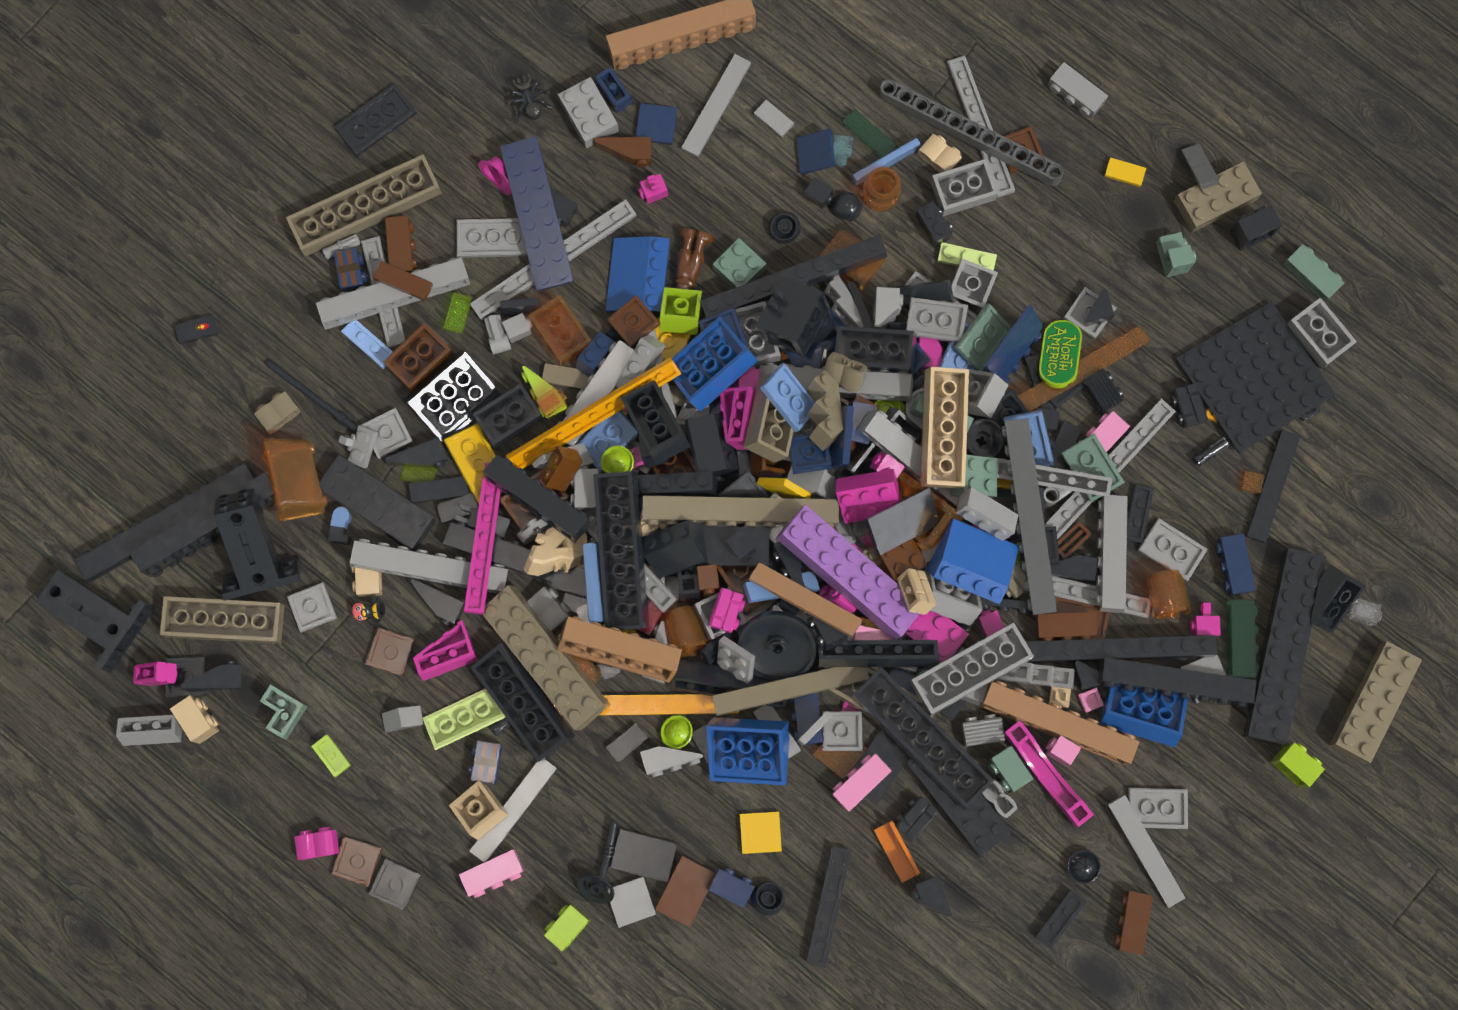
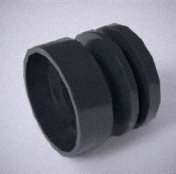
[966,419,1005,458]

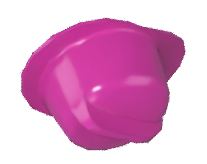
[478,156,512,195]

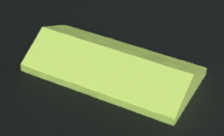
[423,689,506,750]

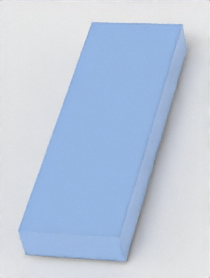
[341,320,393,369]

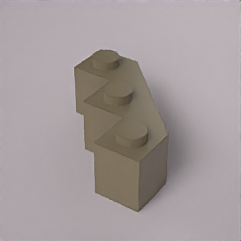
[806,370,844,451]

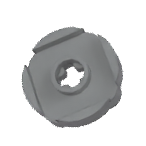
[517,518,551,545]

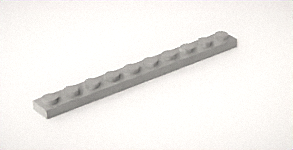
[470,199,637,320]
[1045,399,1176,539]

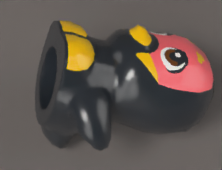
[352,595,386,622]

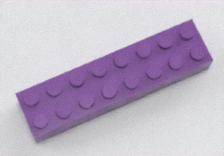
[776,505,919,640]

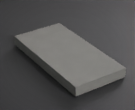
[457,218,528,258]

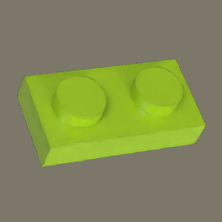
[311,734,351,778]

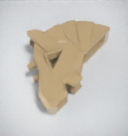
[524,527,587,576]

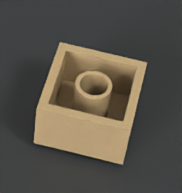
[170,696,220,744]
[449,780,508,840]

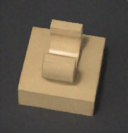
[1049,687,1071,709]

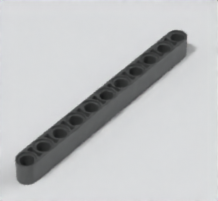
[880,79,1064,186]

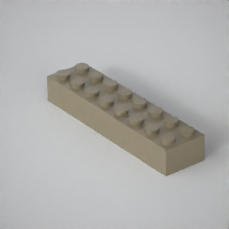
[286,154,442,257]
[483,585,610,730]

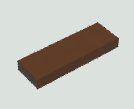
[373,261,433,301]

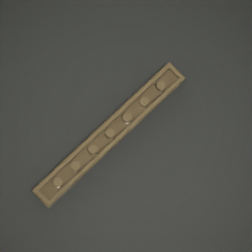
[542,363,686,407]
[712,667,869,716]

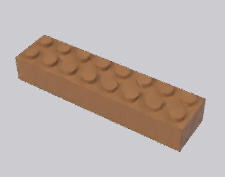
[606,0,756,69]
[979,680,1139,766]

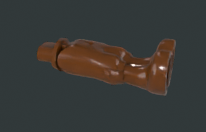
[675,228,714,290]

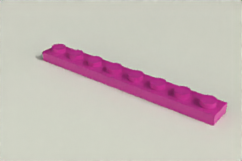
[464,463,501,615]

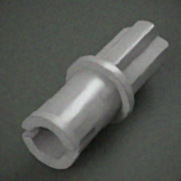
[322,235,360,260]

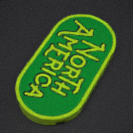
[1039,320,1082,388]

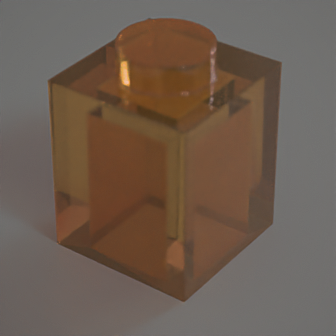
[535,387,567,417]

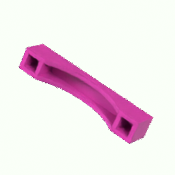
[1004,720,1094,827]

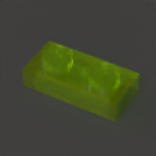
[443,293,472,334]

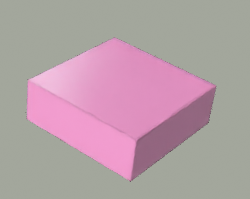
[1078,687,1104,713]

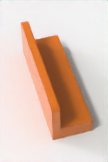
[873,821,920,883]

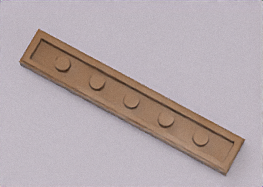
[749,562,862,638]

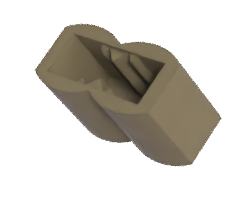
[824,352,867,392]
[254,391,301,434]

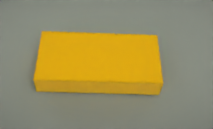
[1104,158,1146,187]

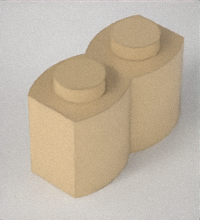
[918,134,962,173]

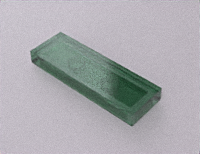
[843,109,897,158]

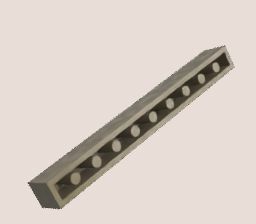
[642,496,839,528]

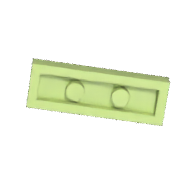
[937,242,997,270]

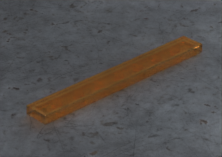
[1018,325,1150,412]

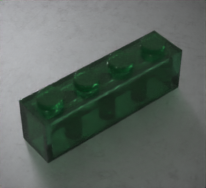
[1227,600,1259,679]

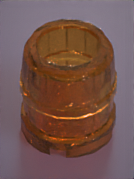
[863,167,901,212]
[1147,570,1191,620]
[664,606,709,658]

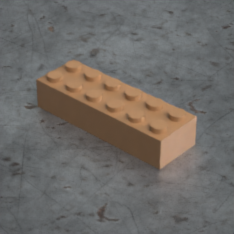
[557,616,682,683]

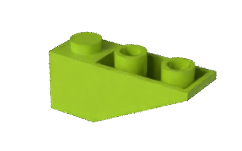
[521,366,568,419]

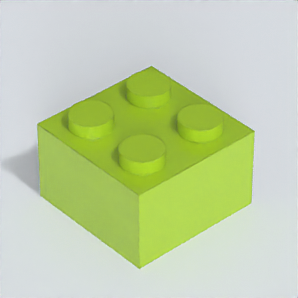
[660,287,702,335]
[1270,743,1325,789]
[544,904,590,951]

